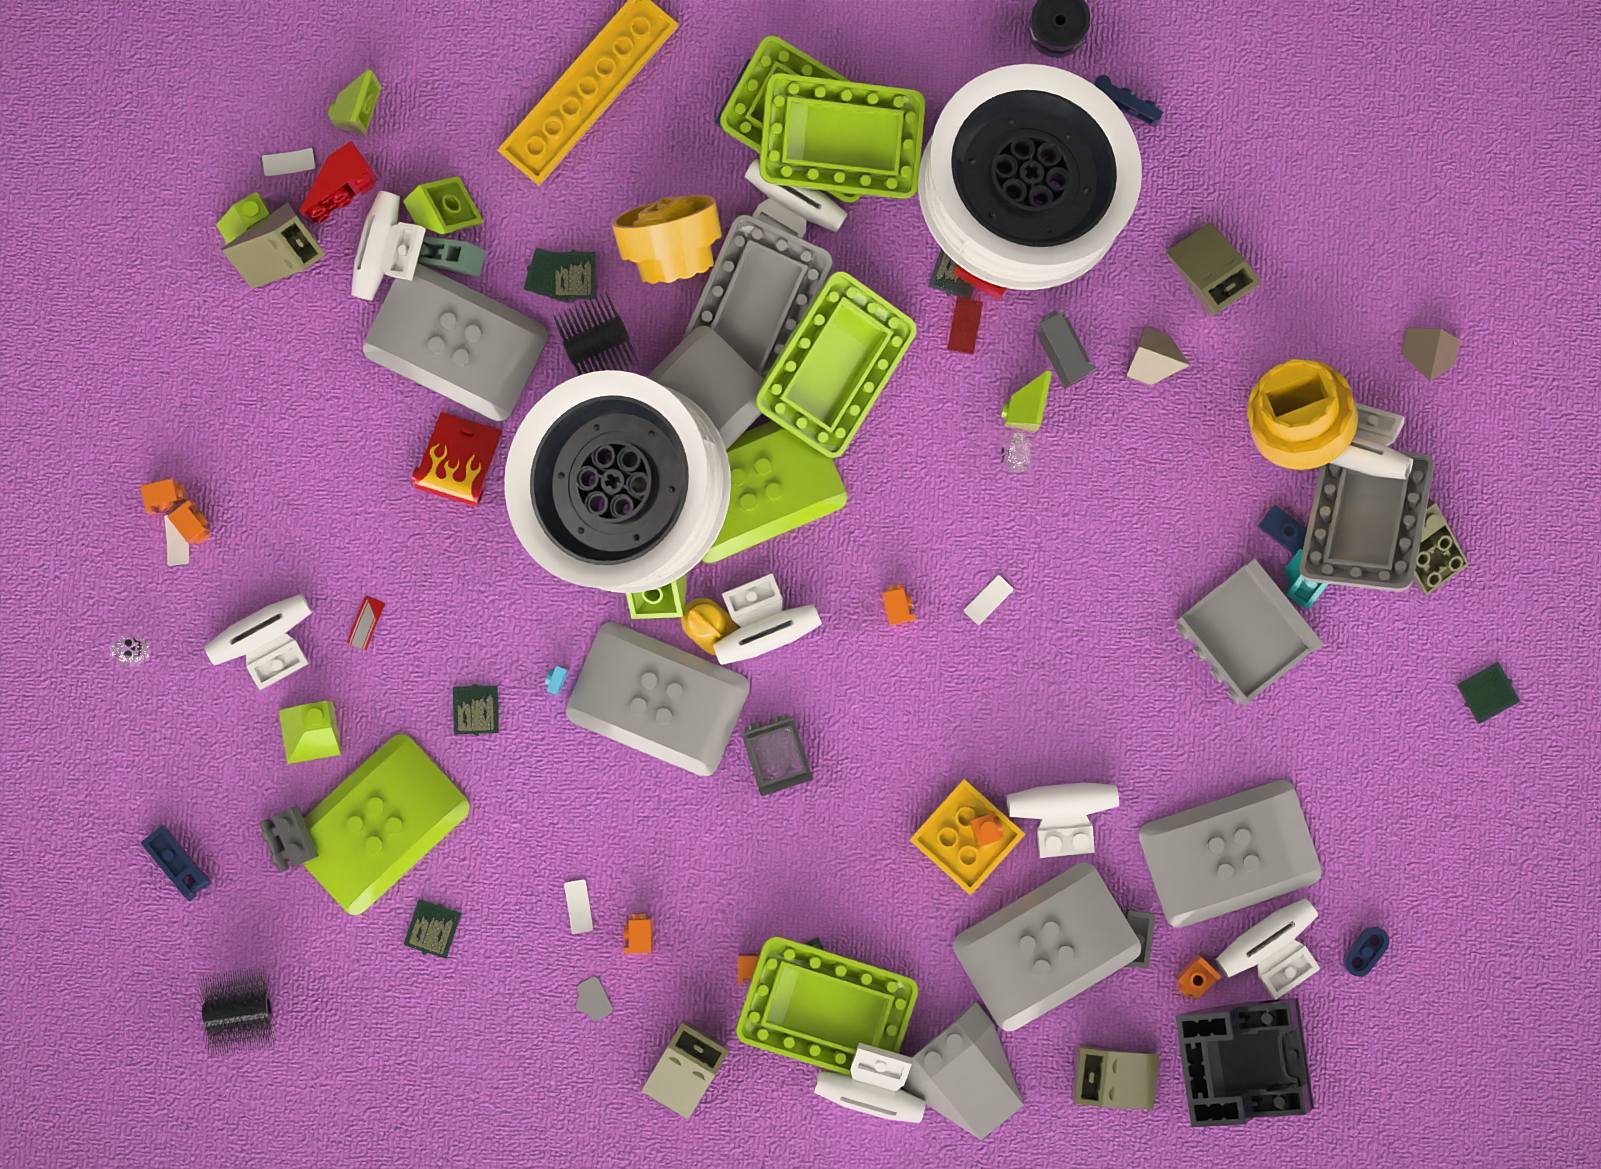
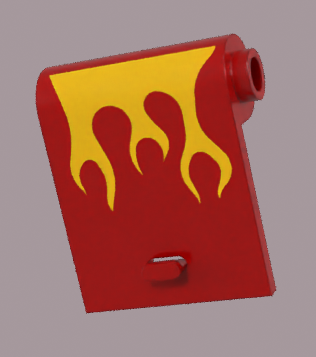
[411,412,503,507]

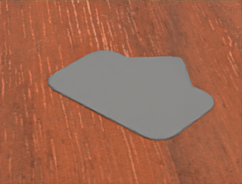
[576,977,613,1021]

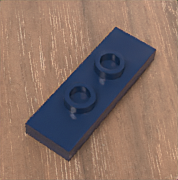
[1257,505,1307,555]

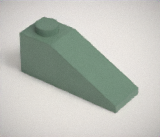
[417,236,486,277]

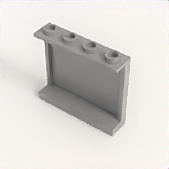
[1174,559,1323,706]

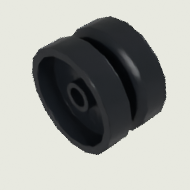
[1028,0,1091,58]

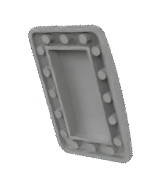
[681,215,833,380]
[363,263,548,421]
[608,326,764,490]
[1300,450,1434,592]
[566,622,750,776]
[1138,780,1322,928]
[953,862,1141,1031]

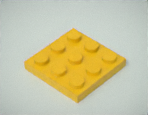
[909,779,1025,895]

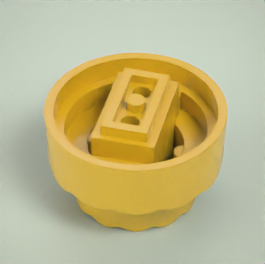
[611,195,722,284]
[1247,359,1358,470]

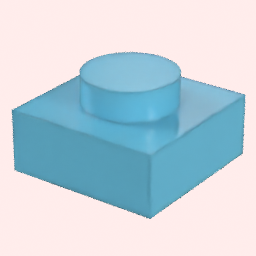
[545,666,569,696]

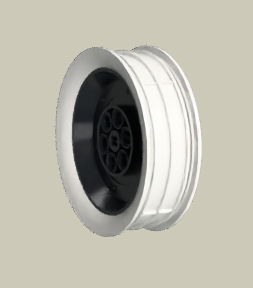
[918,64,1142,290]
[504,370,731,593]

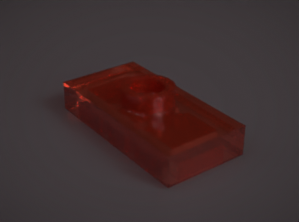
[947,297,983,356]

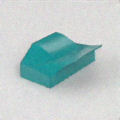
[1284,549,1328,610]

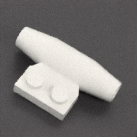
[745,158,848,239]
[351,191,426,301]
[1329,403,1413,480]
[713,574,822,665]
[204,594,312,690]
[1007,782,1119,858]
[1215,898,1320,1000]
[814,1042,926,1123]

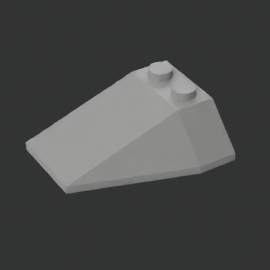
[903,1001,1024,1140]

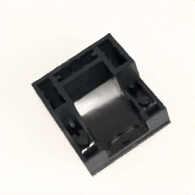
[1175,998,1314,1128]

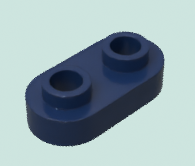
[1343,926,1390,977]

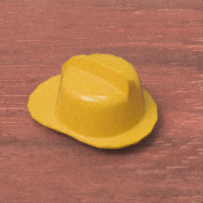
[681,598,739,656]

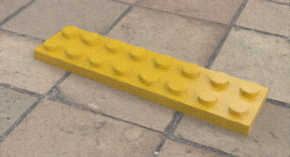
[498,0,679,186]

